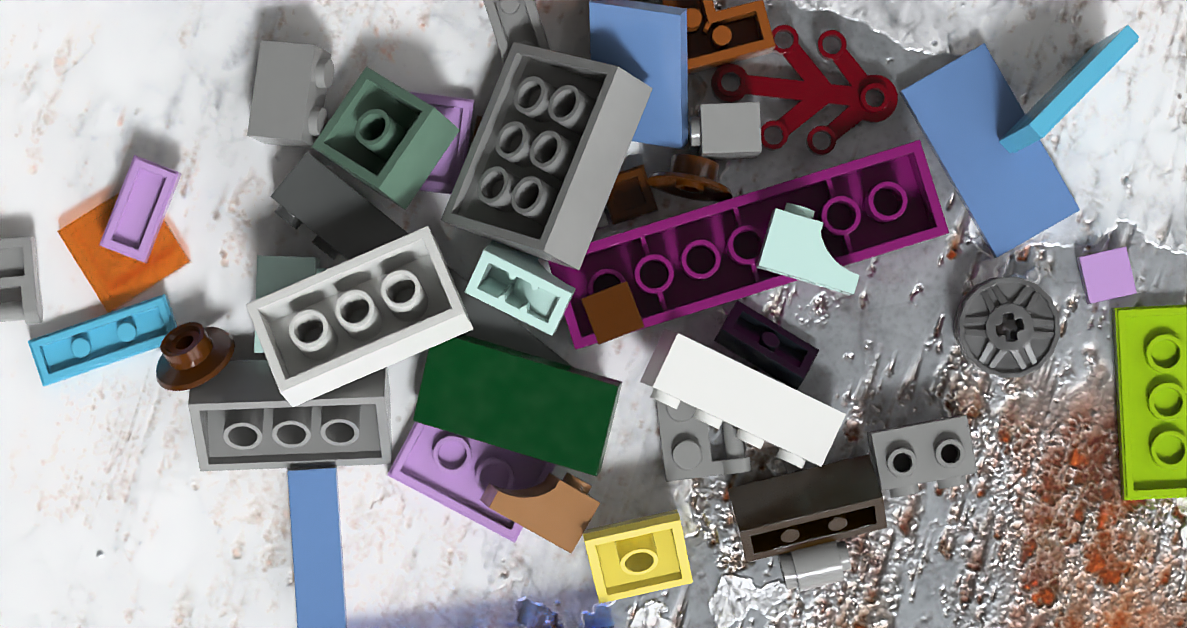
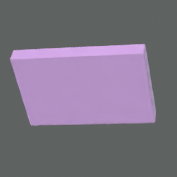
[387,422,556,543]

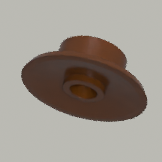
[647,154,733,202]
[156,322,235,391]

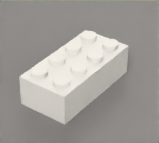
[246,226,473,407]

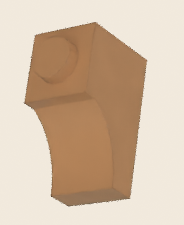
[480,472,600,554]

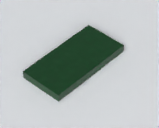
[413,334,622,477]

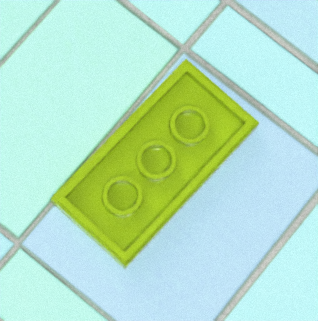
[1112,304,1187,500]

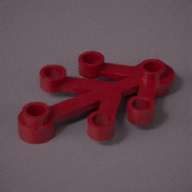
[710,25,898,156]

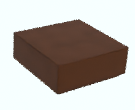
[606,164,658,225]
[581,281,645,345]

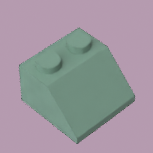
[311,67,460,210]

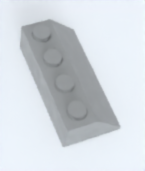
[188,360,392,471]

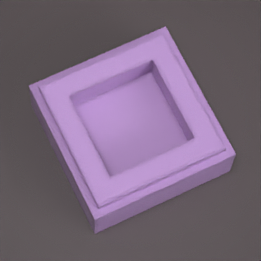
[1077,246,1137,304]

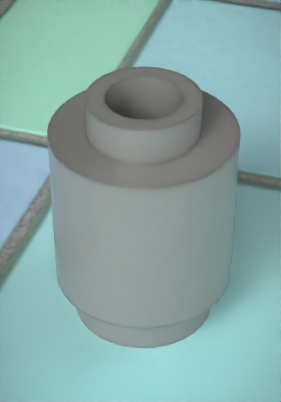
[778,541,851,592]

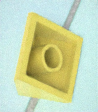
[583,509,693,604]

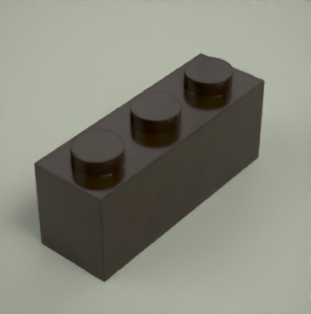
[728,454,887,562]

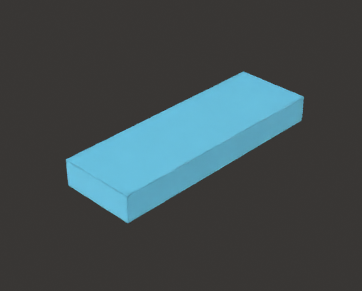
[28,294,177,386]

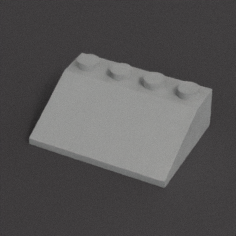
[441,42,653,270]

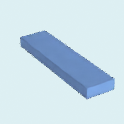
[287,467,347,628]

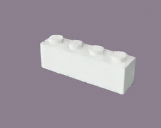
[640,329,846,469]

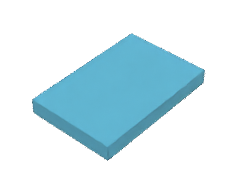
[998,25,1139,153]

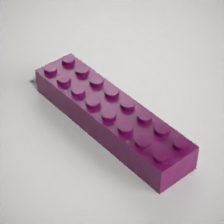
[548,140,949,350]

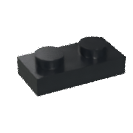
[714,300,819,390]

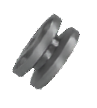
[954,277,1060,378]

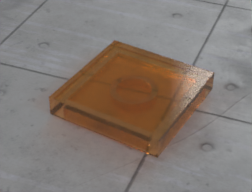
[57,192,192,313]

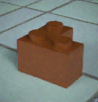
[659,0,775,75]

